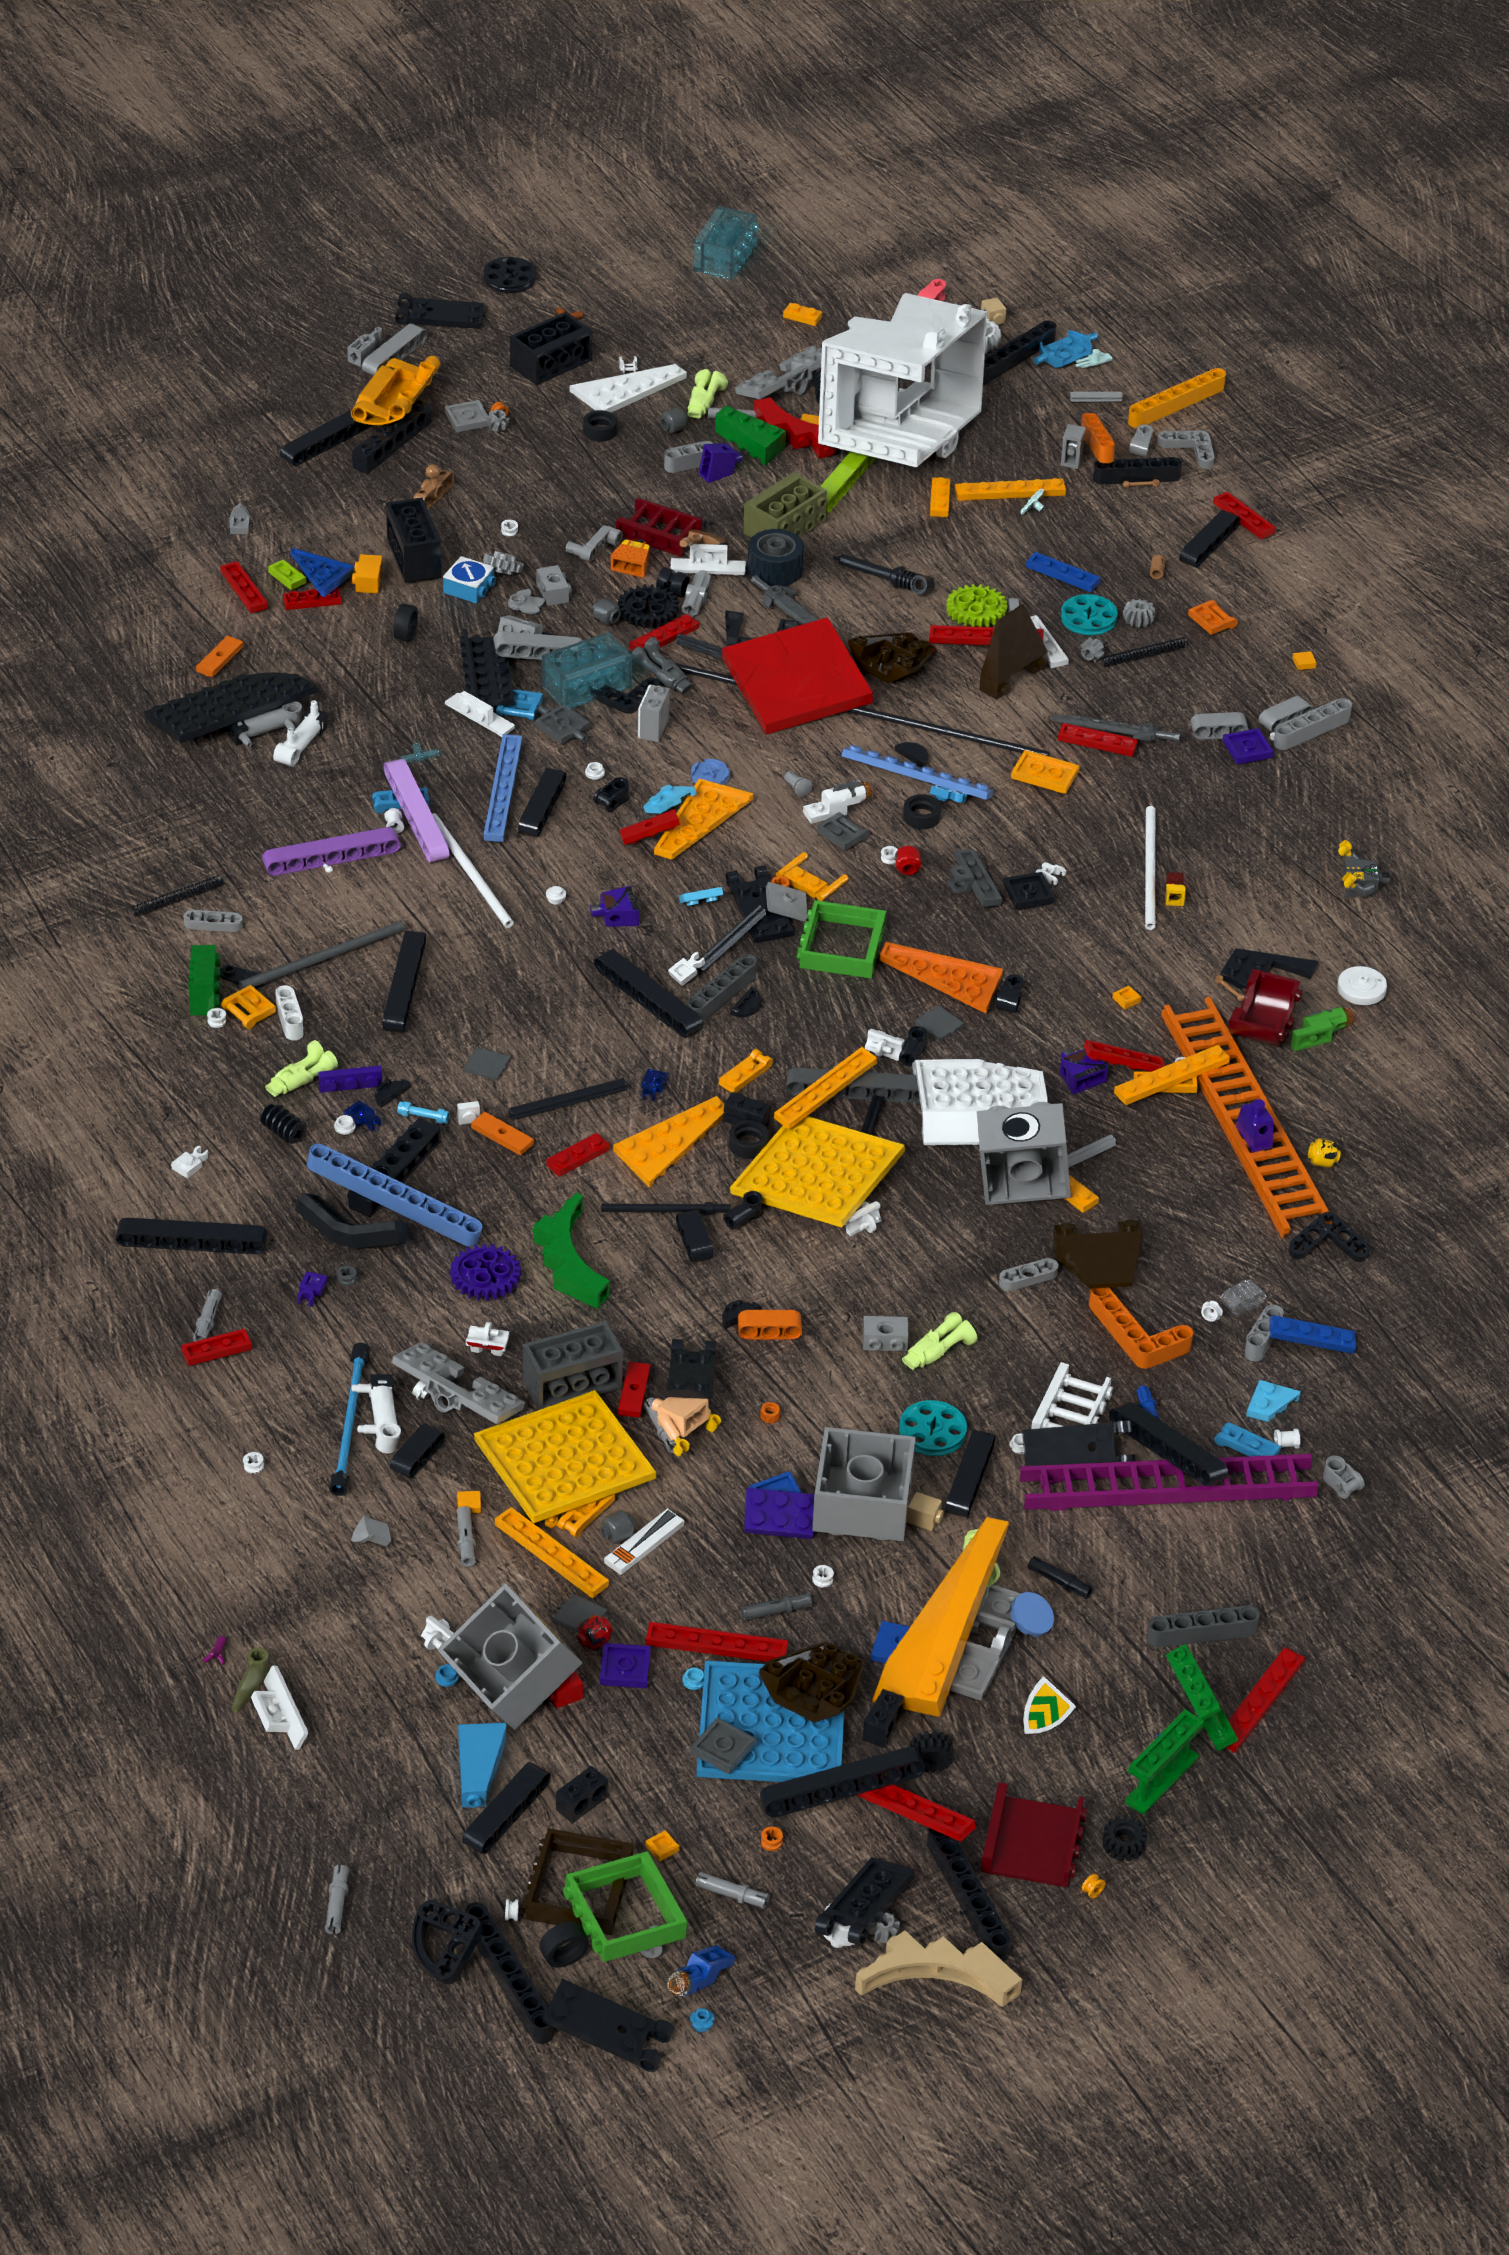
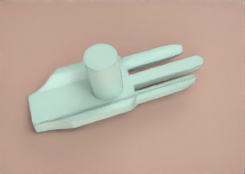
[1075,349,1112,368]
[1021,488,1044,515]

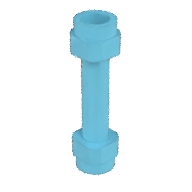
[397,1101,450,1124]

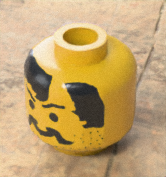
[1308,1138,1341,1168]

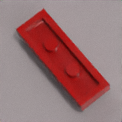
[546,1132,610,1177]
[181,1328,252,1366]

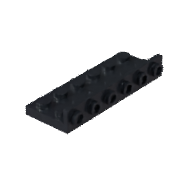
[460,629,514,706]

